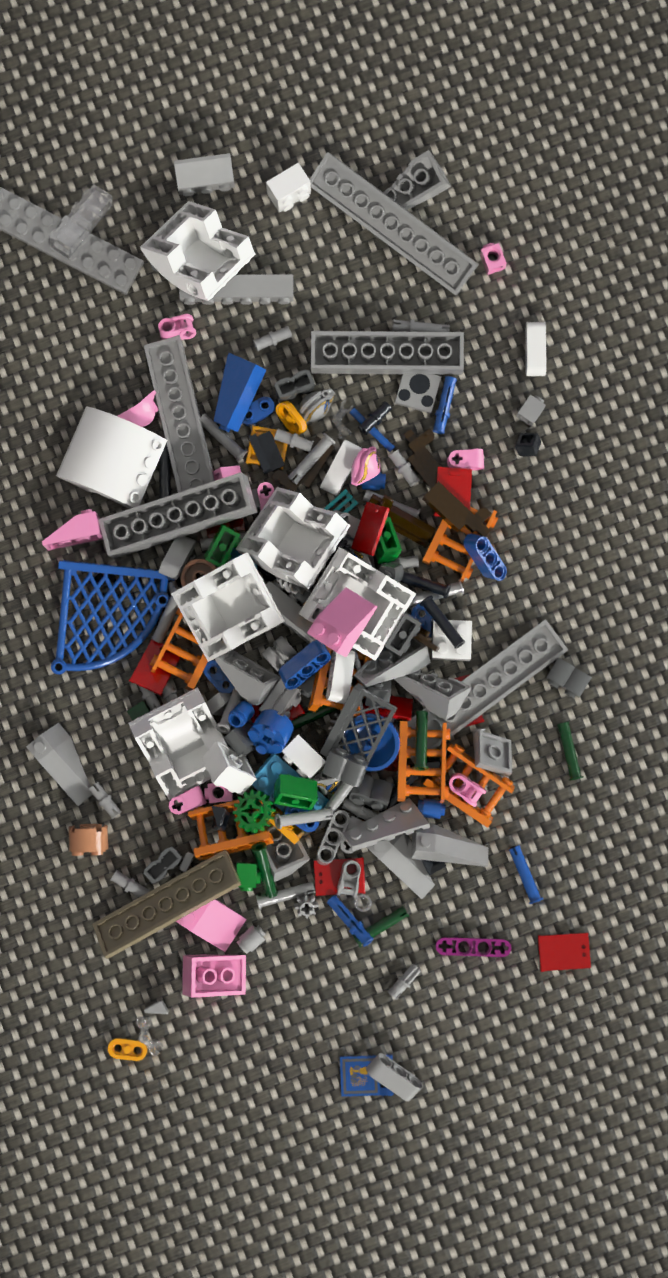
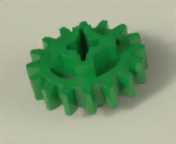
[233,790,276,833]

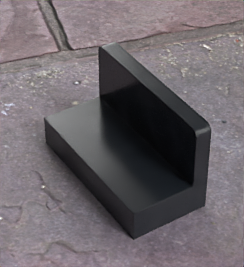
[249,431,285,475]

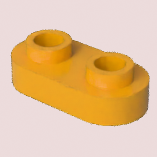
[276,401,307,436]
[108,1038,147,1061]

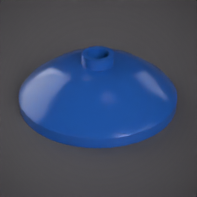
[342,713,400,771]

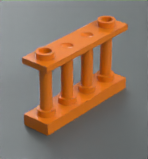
[422,507,498,582]
[150,607,208,691]
[308,645,372,718]
[397,721,450,803]
[424,743,515,828]
[188,800,274,861]

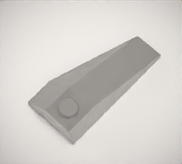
[384,150,451,210]
[354,637,431,687]
[394,670,471,719]
[26,723,93,806]
[244,804,310,882]
[411,823,488,867]
[366,833,435,899]

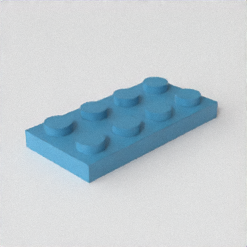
[252,754,329,826]

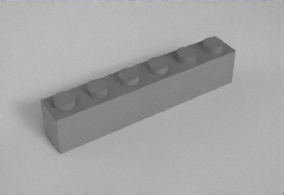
[179,274,293,305]

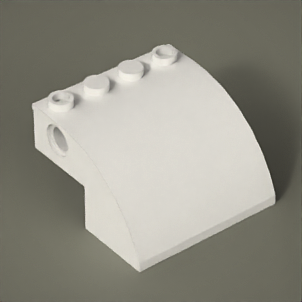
[140,201,255,301]
[56,406,167,508]
[236,487,350,589]
[299,547,416,661]
[171,552,284,662]
[128,687,229,800]

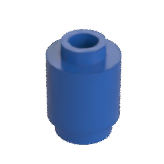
[360,472,386,491]
[228,701,255,728]
[418,798,446,819]

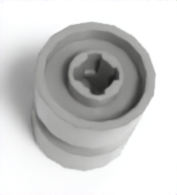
[261,636,297,672]

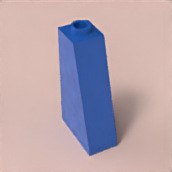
[214,353,266,432]

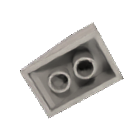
[216,650,281,705]

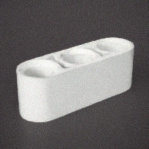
[525,322,546,376]
[320,440,362,496]
[326,650,355,704]

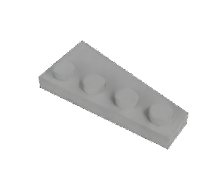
[343,798,430,851]

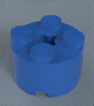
[248,709,294,754]

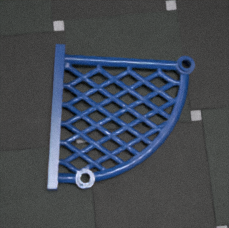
[51,560,175,674]

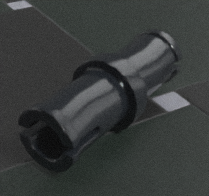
[358,401,392,435]

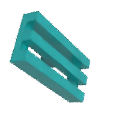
[324,489,358,513]

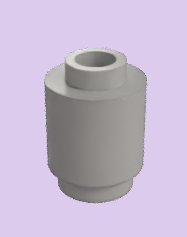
[237,925,266,954]

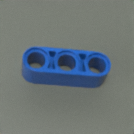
[464,533,507,581]
[278,640,331,690]

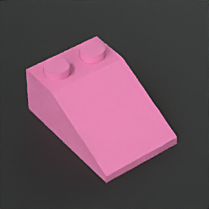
[42,509,103,551]
[307,587,377,657]
[176,899,247,952]
[182,954,246,997]

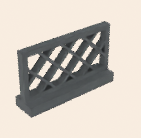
[320,683,397,762]

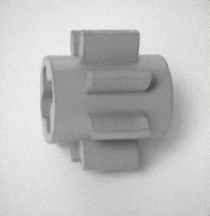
[294,892,319,919]

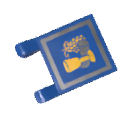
[340,1054,394,1097]

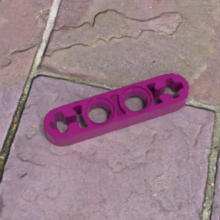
[435,937,512,957]

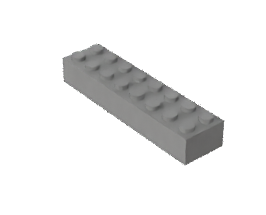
[311,331,464,375]
[98,472,257,558]

